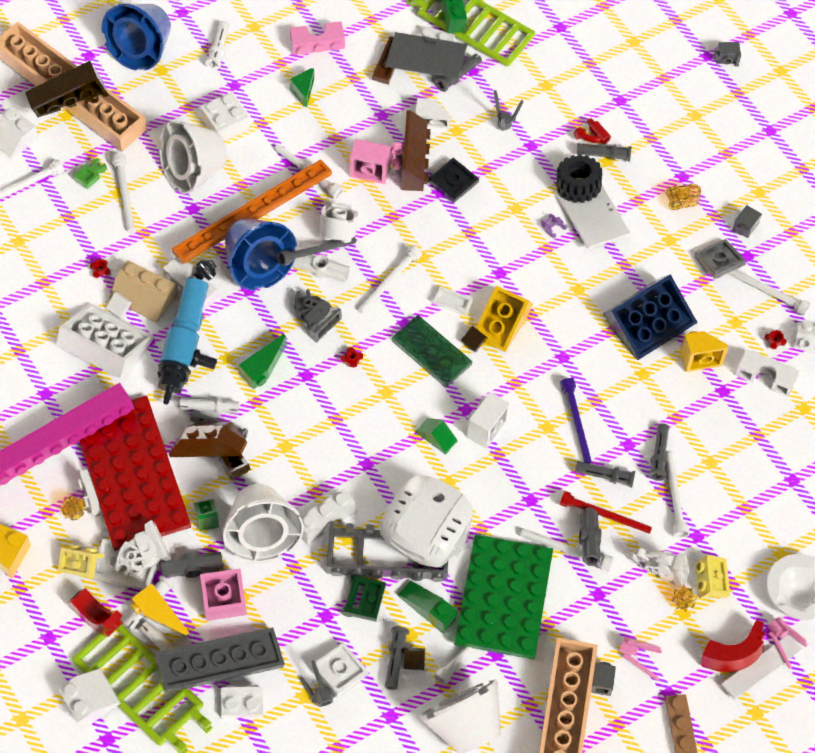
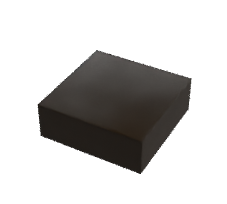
[461,325,488,352]
[404,648,425,670]

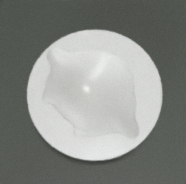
[766,554,815,620]

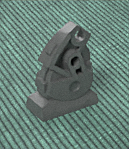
[294,289,342,343]

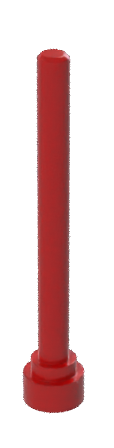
[559,490,652,534]

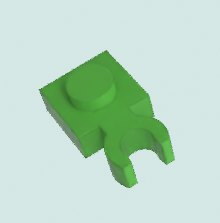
[74,158,107,189]

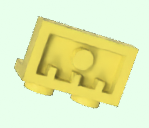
[57,544,104,578]
[695,555,730,599]

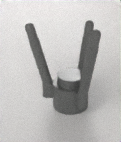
[494,90,524,131]
[300,660,335,707]

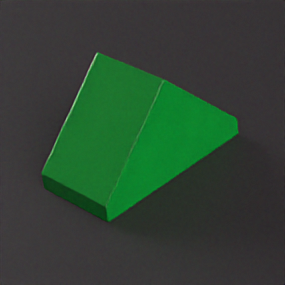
[290,68,315,107]
[415,418,458,455]
[194,499,219,531]

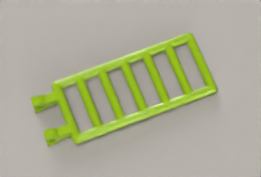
[406,0,536,66]
[72,624,213,753]

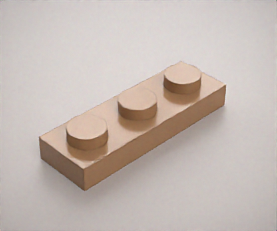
[665,694,698,753]

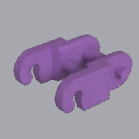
[540,213,568,239]

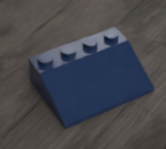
[603,274,698,360]

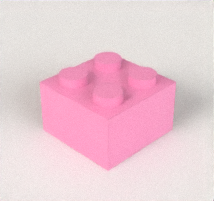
[350,139,391,184]
[200,569,247,621]

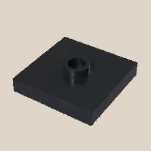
[428,157,480,203]

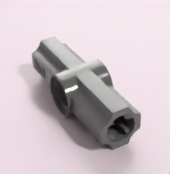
[579,508,602,566]
[161,552,223,578]

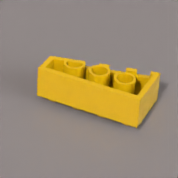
[0,524,31,579]

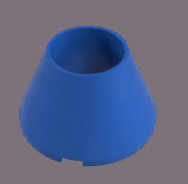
[101,3,171,71]
[225,218,297,291]

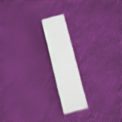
[721,634,802,700]

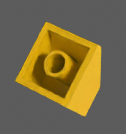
[680,331,728,372]

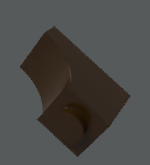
[219,455,251,480]

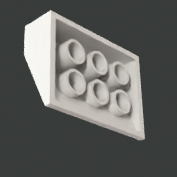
[56,303,154,379]

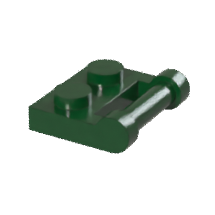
[341,575,386,622]

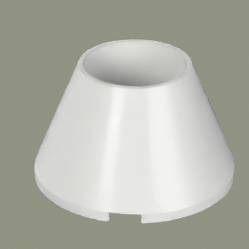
[159,120,227,194]
[223,484,304,562]
[420,679,501,753]

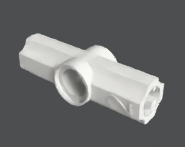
[293,255,350,282]

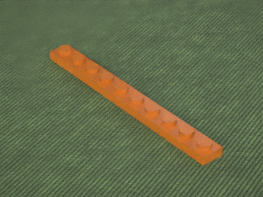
[172,159,332,264]

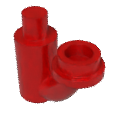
[573,118,612,145]

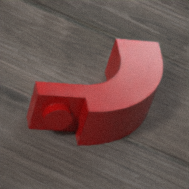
[67,588,123,637]
[701,620,765,672]

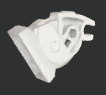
[115,520,172,576]
[632,548,690,590]

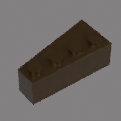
[25,61,109,118]

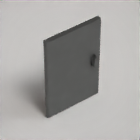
[385,32,467,79]

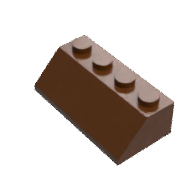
[402,110,431,191]

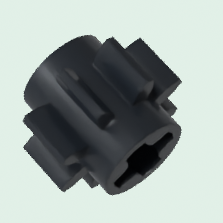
[193,259,217,281]

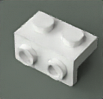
[794,322,815,353]
[77,469,102,516]

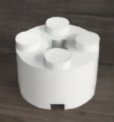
[320,203,358,243]

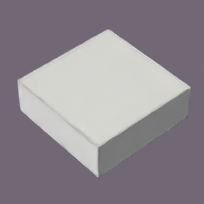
[106,292,132,318]

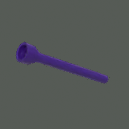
[560,378,592,464]

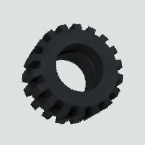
[556,154,603,203]

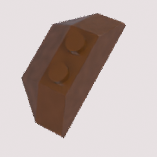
[169,422,247,458]

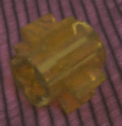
[60,496,86,521]
[671,585,698,612]

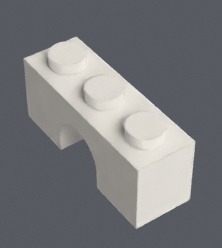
[163,258,219,312]
[735,349,800,398]
[301,488,356,545]

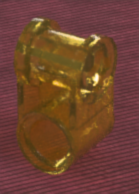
[665,184,701,210]

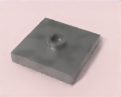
[694,239,746,279]

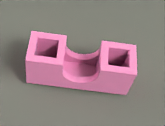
[290,21,345,55]

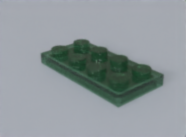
[391,315,473,388]

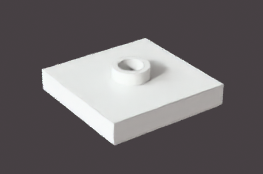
[311,642,369,697]

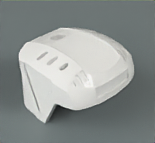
[380,475,473,567]

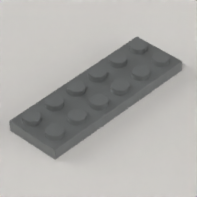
[154,627,285,694]

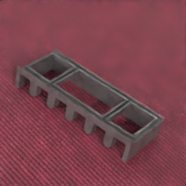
[327,521,450,582]

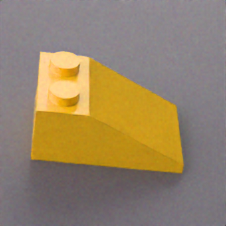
[476,285,533,352]
[130,583,189,636]

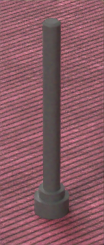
[277,237,357,266]

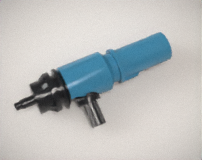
[157,278,217,405]

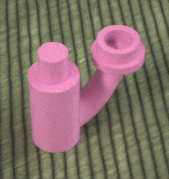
[390,142,404,170]

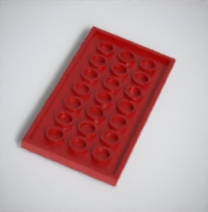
[79,395,192,551]

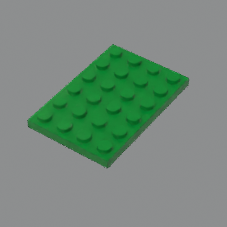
[454,534,554,660]

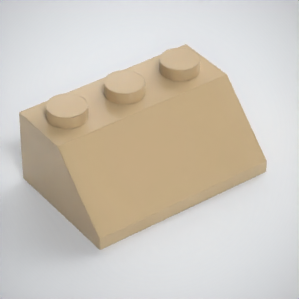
[109,260,177,323]

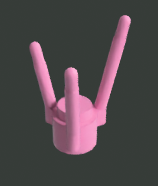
[768,617,808,669]
[619,637,662,681]

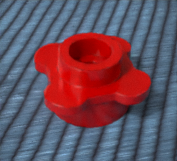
[90,259,111,278]
[764,330,787,350]
[341,347,363,368]

